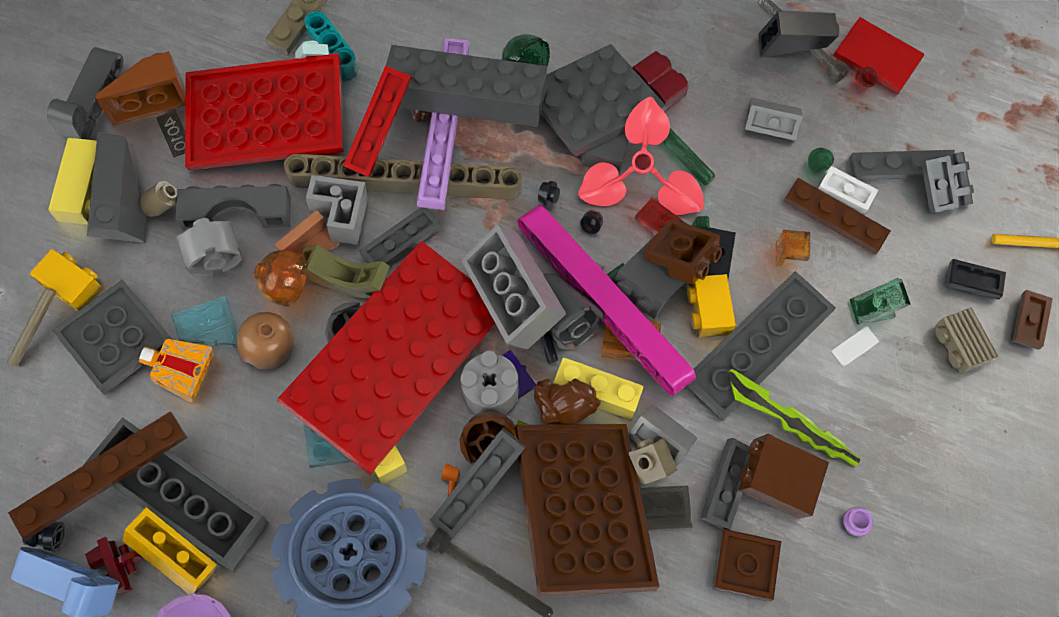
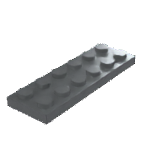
[687,271,836,420]

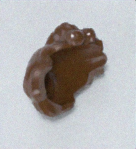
[534,378,601,425]

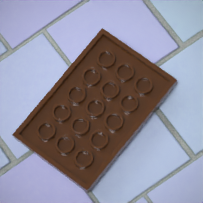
[516,424,660,597]

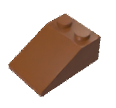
[96,51,185,126]

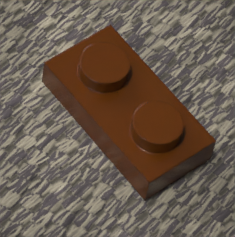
[1012,290,1053,350]

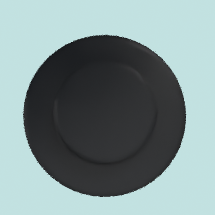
[538,181,560,207]

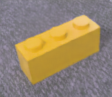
[122,507,217,595]

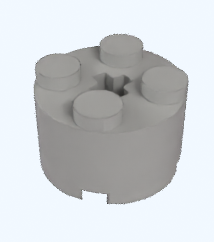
[177,218,242,277]
[460,351,519,414]

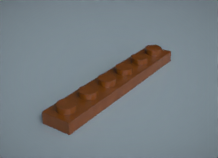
[8,411,188,540]

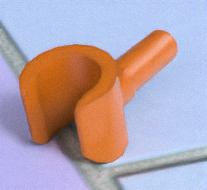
[441,464,460,498]

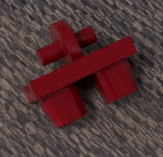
[85,537,142,594]

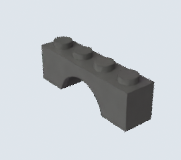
[175,184,291,230]

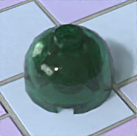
[501,34,550,67]

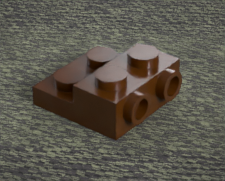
[644,218,722,285]

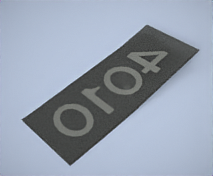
[156,109,185,158]

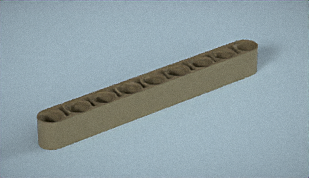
[284,154,522,200]

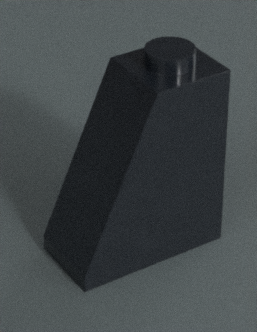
[758,11,839,57]

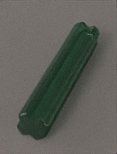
[663,128,715,185]

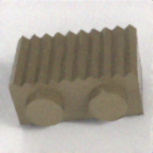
[935,307,998,374]

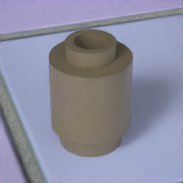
[139,181,177,217]

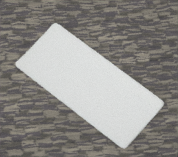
[831,326,880,367]

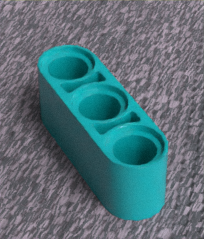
[305,11,358,81]

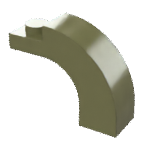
[293,244,390,298]

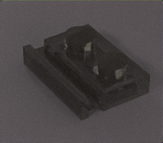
[640,485,693,532]

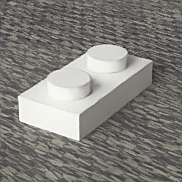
[818,166,878,215]

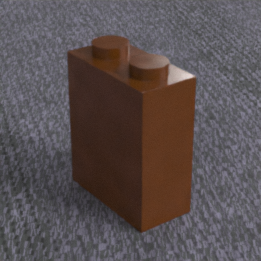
[738,434,829,519]

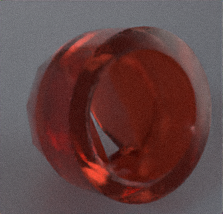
[854,67,878,89]

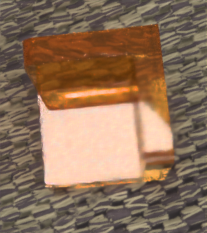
[775,229,810,267]

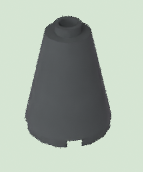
[543,273,604,349]

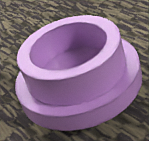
[843,507,873,536]

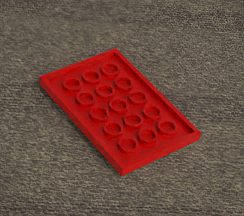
[185,53,344,171]

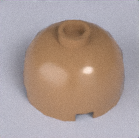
[236,312,294,370]

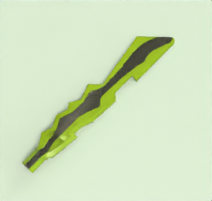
[728,369,861,467]

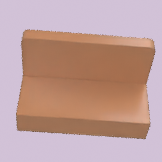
[274,210,340,276]

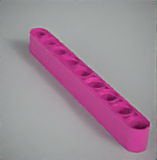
[517,205,696,396]

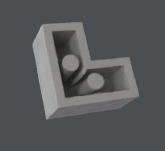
[306,175,368,245]

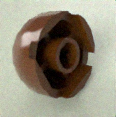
[459,411,517,464]

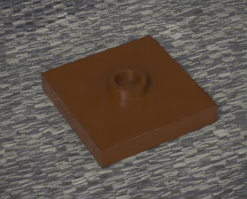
[713,529,782,601]

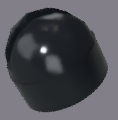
[580,210,603,234]

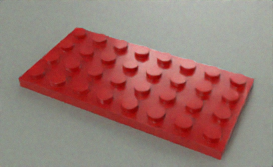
[277,240,496,476]

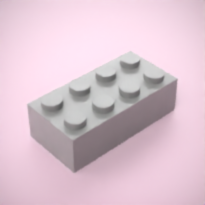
[461,224,566,350]

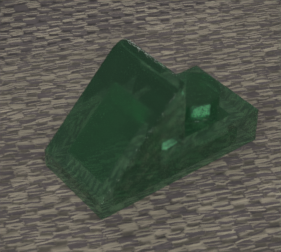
[849,278,911,325]

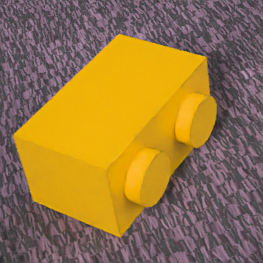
[29,249,102,311]
[687,274,736,338]

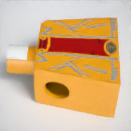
[139,339,213,403]

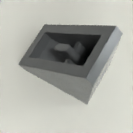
[581,133,628,175]

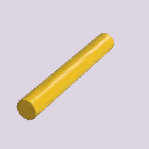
[991,234,1059,248]

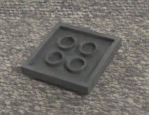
[52,279,171,395]

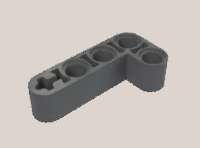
[47,47,123,140]

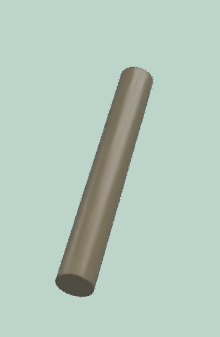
[7,287,57,367]

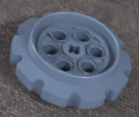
[271,479,428,617]

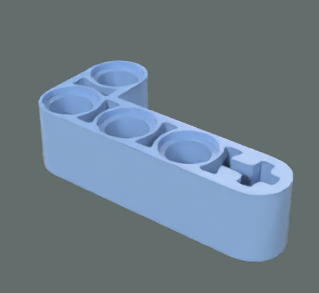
[11,547,120,617]

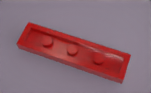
[343,65,412,177]

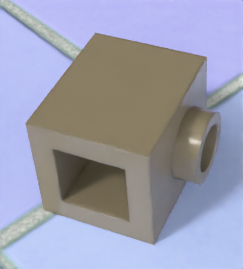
[629,437,677,485]

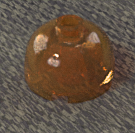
[254,250,307,307]

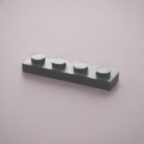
[849,150,957,180]
[430,428,526,538]

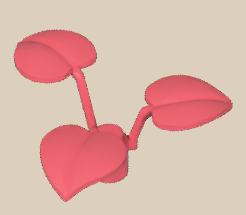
[578,97,704,215]

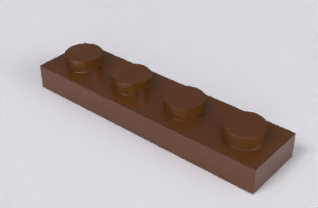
[783,178,891,255]

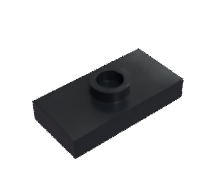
[707,228,736,279]
[946,259,1006,300]

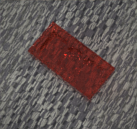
[635,197,687,235]

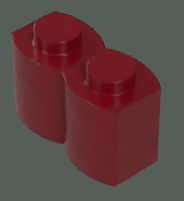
[632,51,689,109]

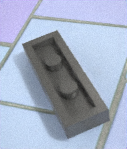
[359,207,441,265]
[700,438,750,530]

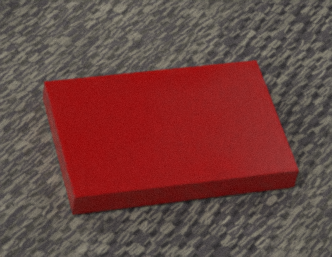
[833,17,925,94]

